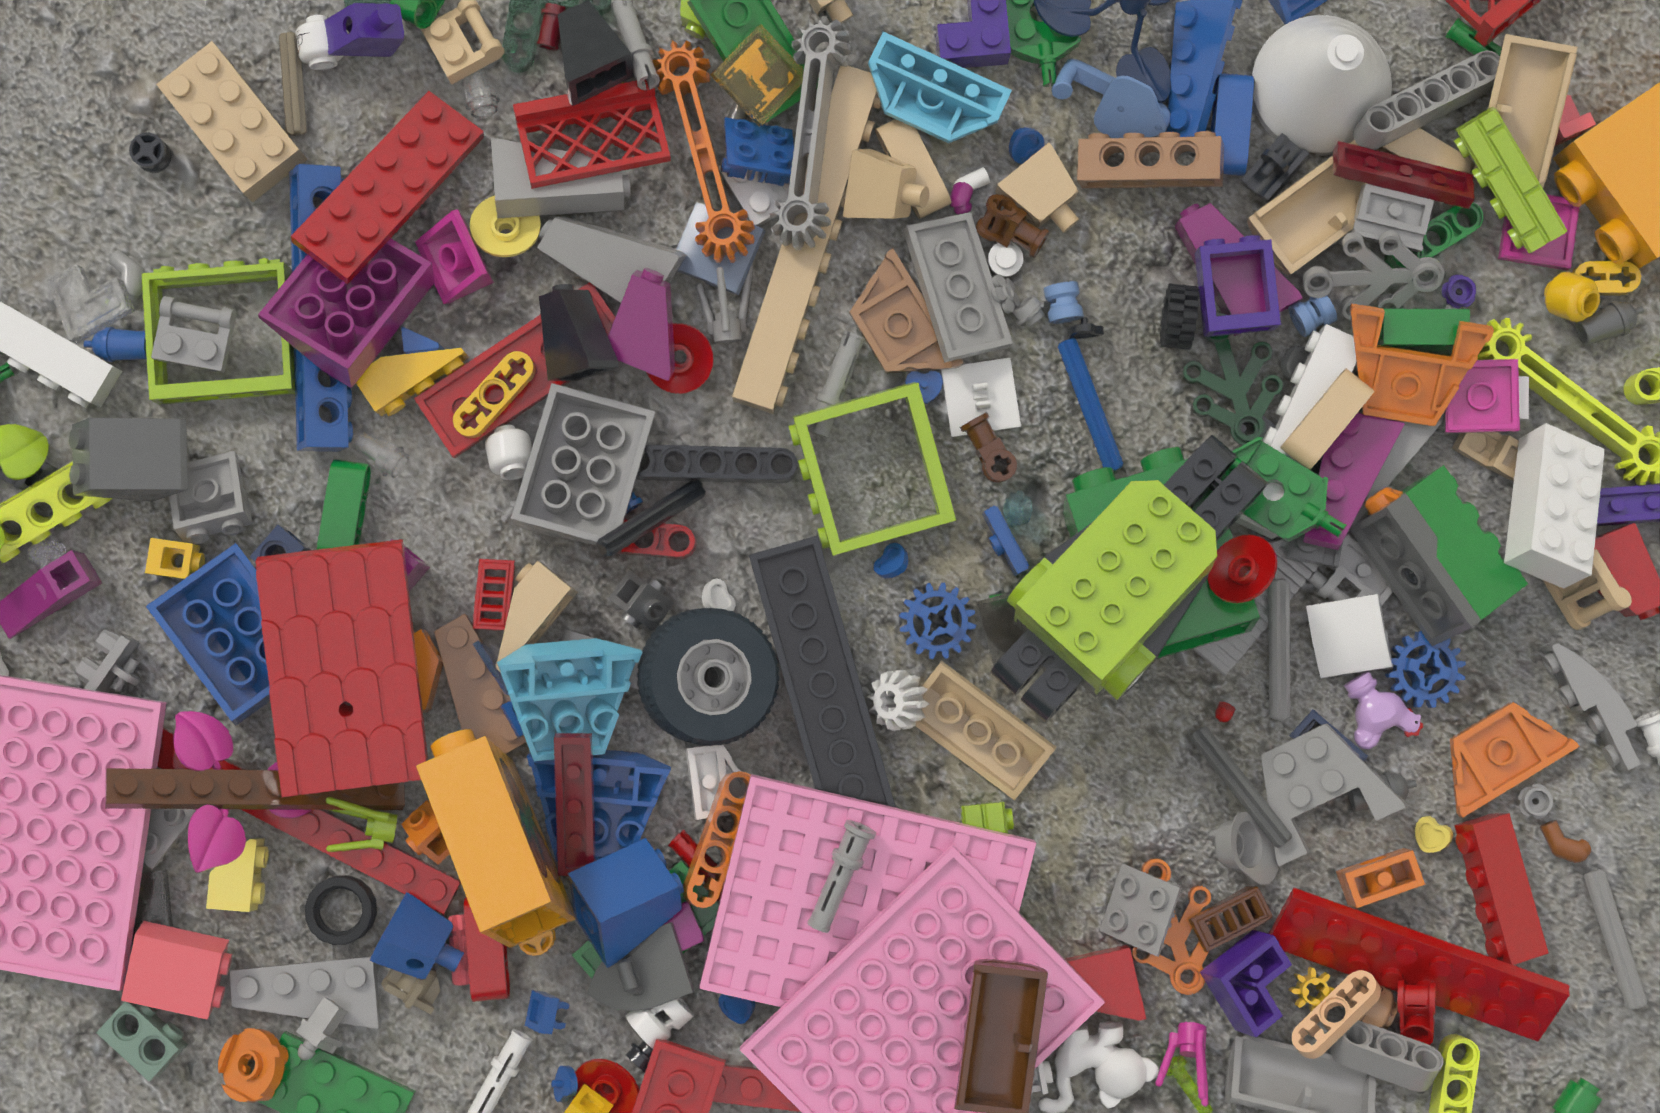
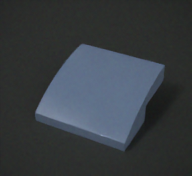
[676,202,766,295]

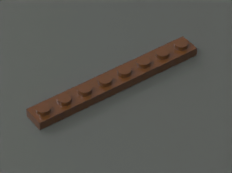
[105,768,405,810]

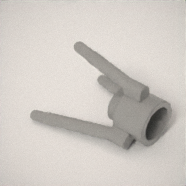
[696,263,753,343]

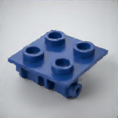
[721,117,794,187]

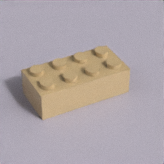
[156,41,308,202]

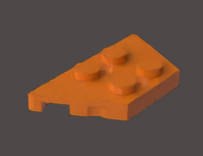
[1450,702,1580,818]

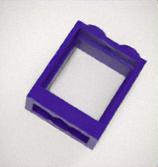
[1194,235,1281,337]

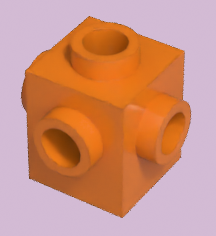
[401,799,450,865]

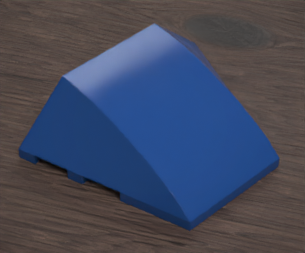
[527,750,671,862]

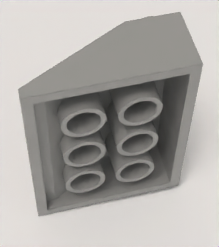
[511,383,655,545]

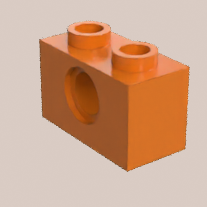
[1336,848,1425,908]

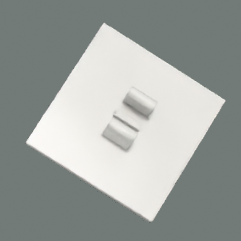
[941,358,1021,437]

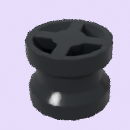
[129,132,172,173]

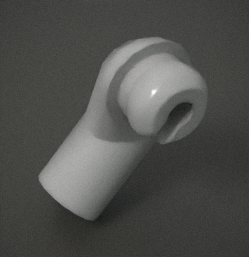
[108,250,145,302]

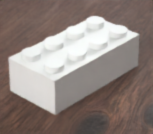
[1504,423,1605,589]

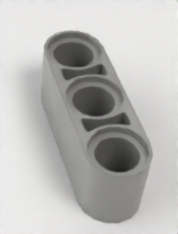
[1330,1020,1443,1092]

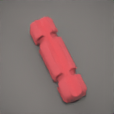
[448,914,469,986]

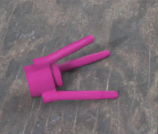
[1155,1022,1209,1107]

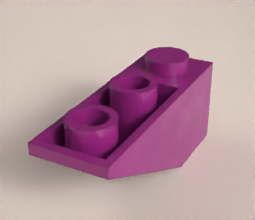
[0,550,102,639]

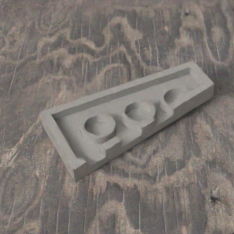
[229,956,381,1029]

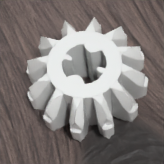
[867,670,929,731]

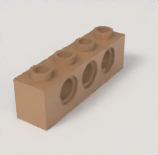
[1077,131,1224,189]

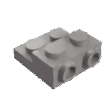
[169,451,252,544]

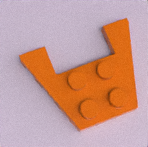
[1350,303,1494,426]

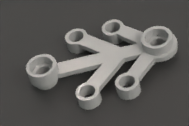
[1303,230,1444,320]

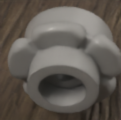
[1012,294,1045,327]
[1518,784,1553,819]

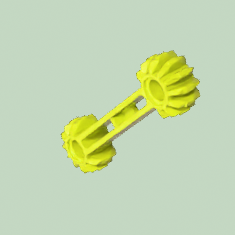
[1477,318,1660,486]

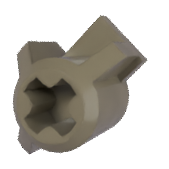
[381,967,441,1015]

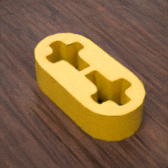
[1572,261,1641,296]

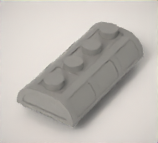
[1225,1034,1376,1113]

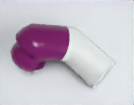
[950,167,990,215]

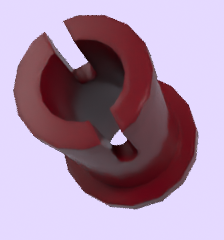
[536,3,566,51]

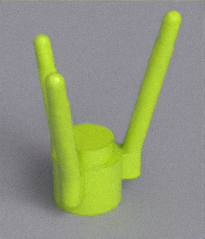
[326,797,398,852]

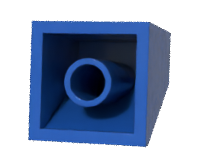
[568,838,684,968]

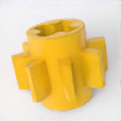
[1288,967,1335,1012]

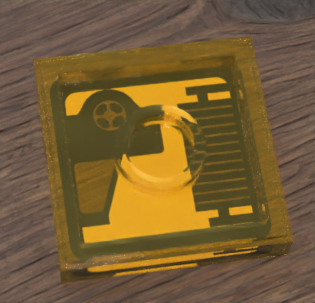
[710,24,804,126]

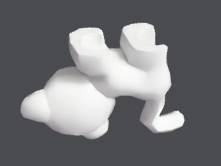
[1038,1021,1159,1113]

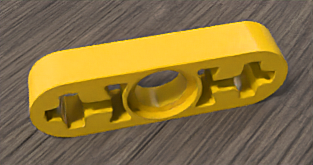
[453,351,535,438]

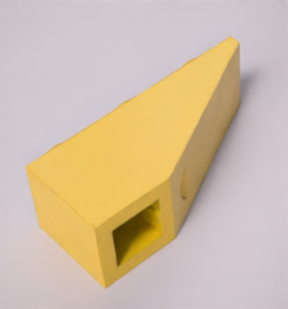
[356,348,469,416]

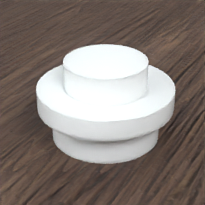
[988,243,1023,277]

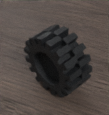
[1160,283,1199,350]

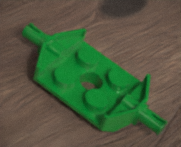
[1006,0,1081,87]
[1221,436,1347,542]

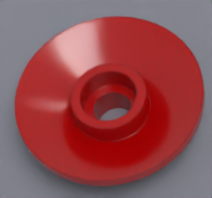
[646,323,714,394]
[1207,535,1277,603]
[573,1059,639,1113]

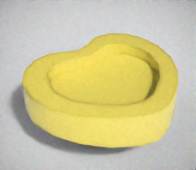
[1415,816,1453,853]

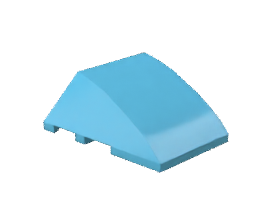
[497,638,642,761]

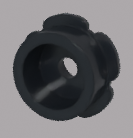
[626,1041,653,1073]

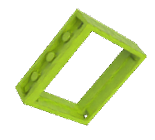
[141,258,295,405]
[788,382,956,556]

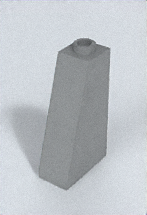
[491,138,631,218]
[537,216,687,303]

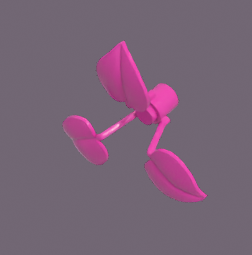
[174,711,311,873]

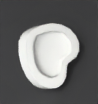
[702,578,736,611]

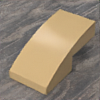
[1452,432,1519,481]

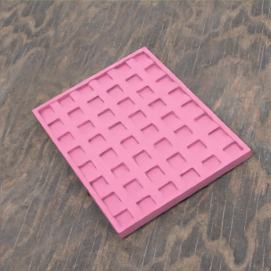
[699,774,1036,1007]

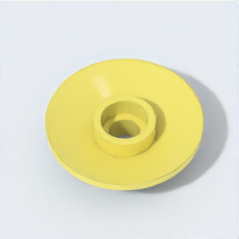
[470,196,541,257]

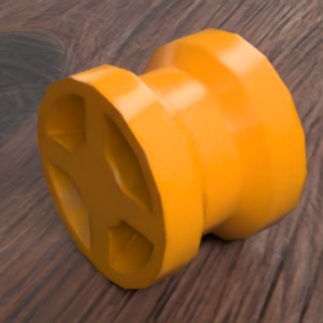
[518,929,556,956]

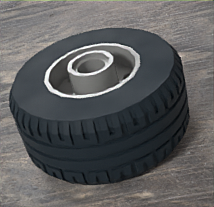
[637,608,780,746]

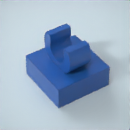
[525,990,570,1035]

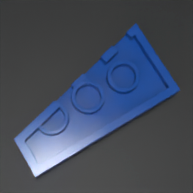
[1166,0,1242,137]

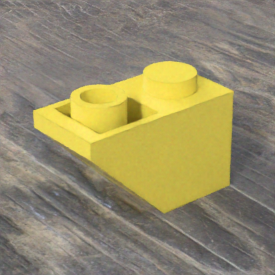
[206,838,269,912]

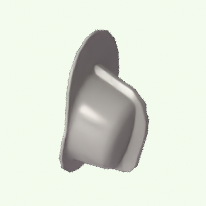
[1208,812,1278,885]

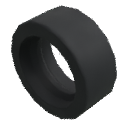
[305,875,377,945]

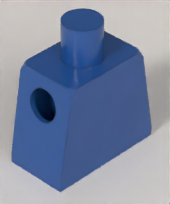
[370,892,464,979]

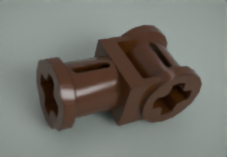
[976,194,1050,258]
[959,412,1017,483]

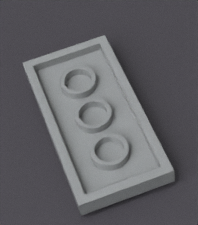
[903,212,1013,363]

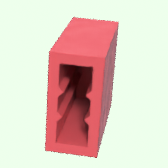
[121,921,232,1020]

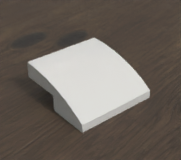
[1306,594,1393,678]

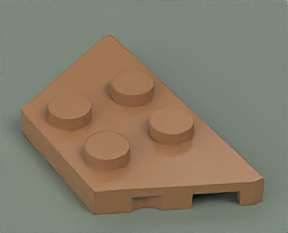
[849,248,964,374]

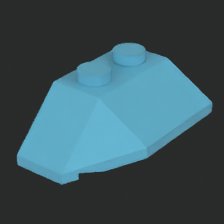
[868,31,1012,143]

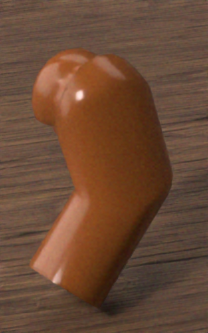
[1540,820,1591,863]

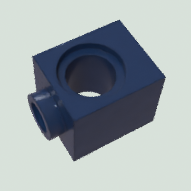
[250,524,311,569]

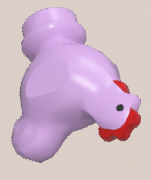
[1344,671,1423,750]

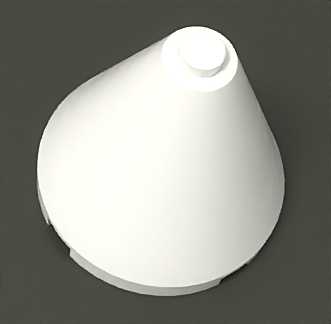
[1252,15,1392,156]

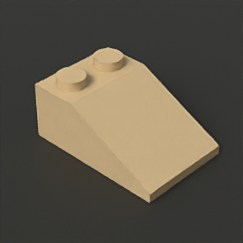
[496,561,578,671]

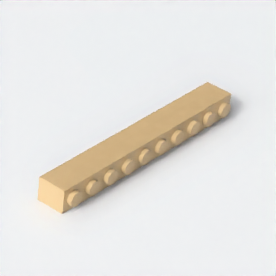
[732,65,881,414]

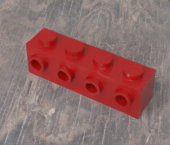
[1454,813,1549,965]

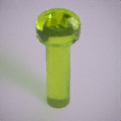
[1166,1055,1213,1113]

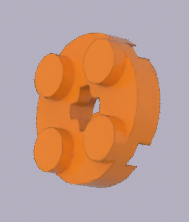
[218,1028,288,1103]

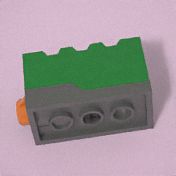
[1349,465,1528,646]

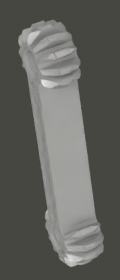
[769,15,853,250]

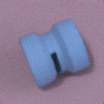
[1043,281,1084,324]
[1288,295,1337,337]

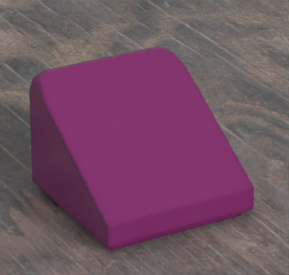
[662,901,705,951]

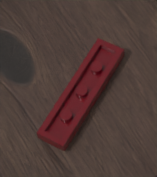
[1333,141,1475,209]
[554,733,596,876]

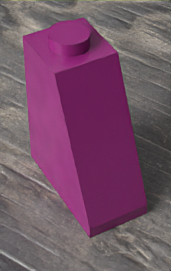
[608,268,675,381]

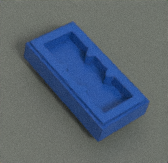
[982,505,1029,576]

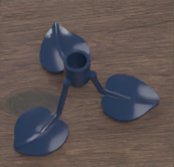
[1034,0,1171,103]

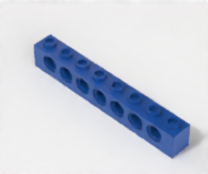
[289,164,353,452]

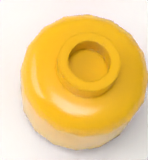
[1544,272,1600,322]

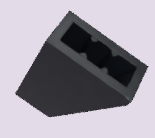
[558,0,634,106]
[539,284,619,381]

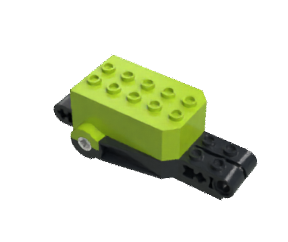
[990,435,1268,723]

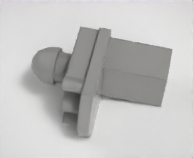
[296,997,347,1060]

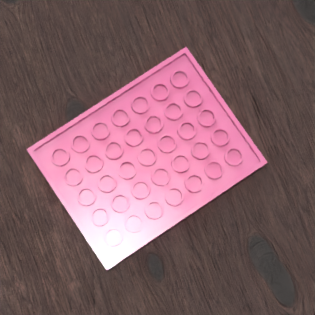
[0,675,167,991]
[740,844,1105,1113]

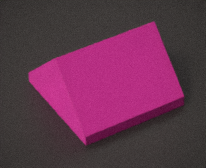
[415,209,494,304]

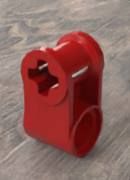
[1397,980,1436,1045]

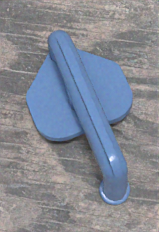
[1051,59,1171,138]

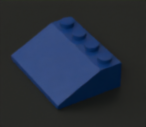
[146,543,270,726]

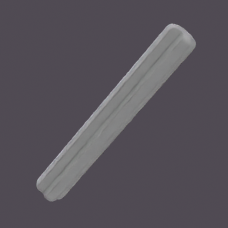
[1268,579,1291,720]
[1584,869,1647,1009]

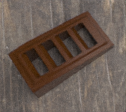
[1189,886,1273,952]

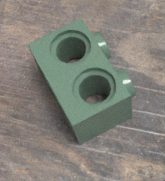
[96,1001,188,1082]

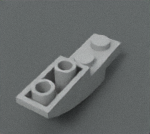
[1541,643,1641,771]

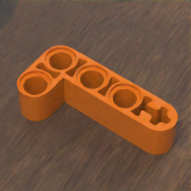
[683,771,751,908]

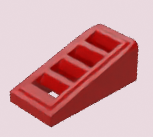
[473,559,515,631]

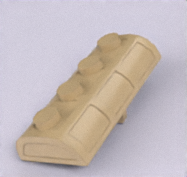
[1473,34,1578,188]
[1247,140,1403,275]

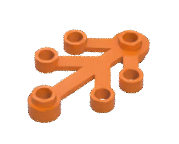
[1131,858,1218,995]

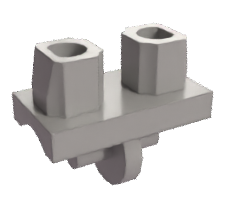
[74,630,141,692]

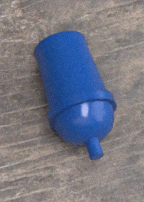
[83,327,147,362]

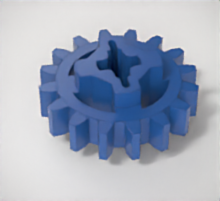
[899,582,976,660]
[1385,631,1466,708]

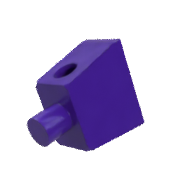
[324,3,405,57]

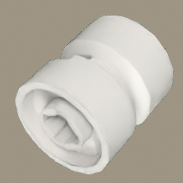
[625,998,694,1049]

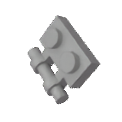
[1308,534,1393,606]

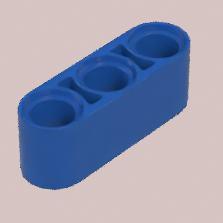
[1210,73,1254,176]

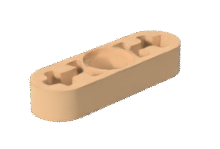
[1292,970,1381,1059]

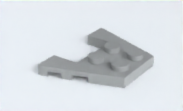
[1261,723,1407,866]

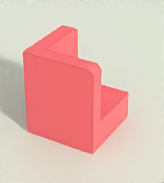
[1554,95,1596,147]

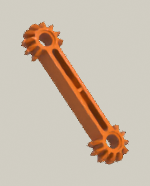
[652,40,755,264]

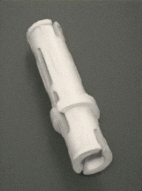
[467,1029,533,1113]

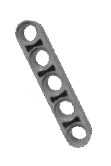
[1353,51,1500,150]

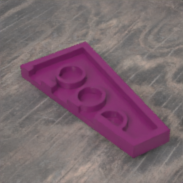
[1303,412,1405,550]

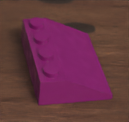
[258,239,434,388]

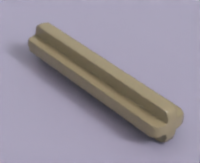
[279,32,307,136]

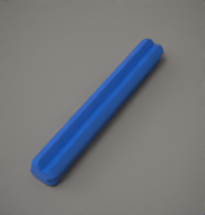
[1058,338,1123,471]

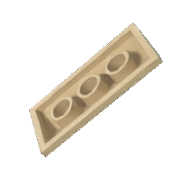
[916,661,1056,800]

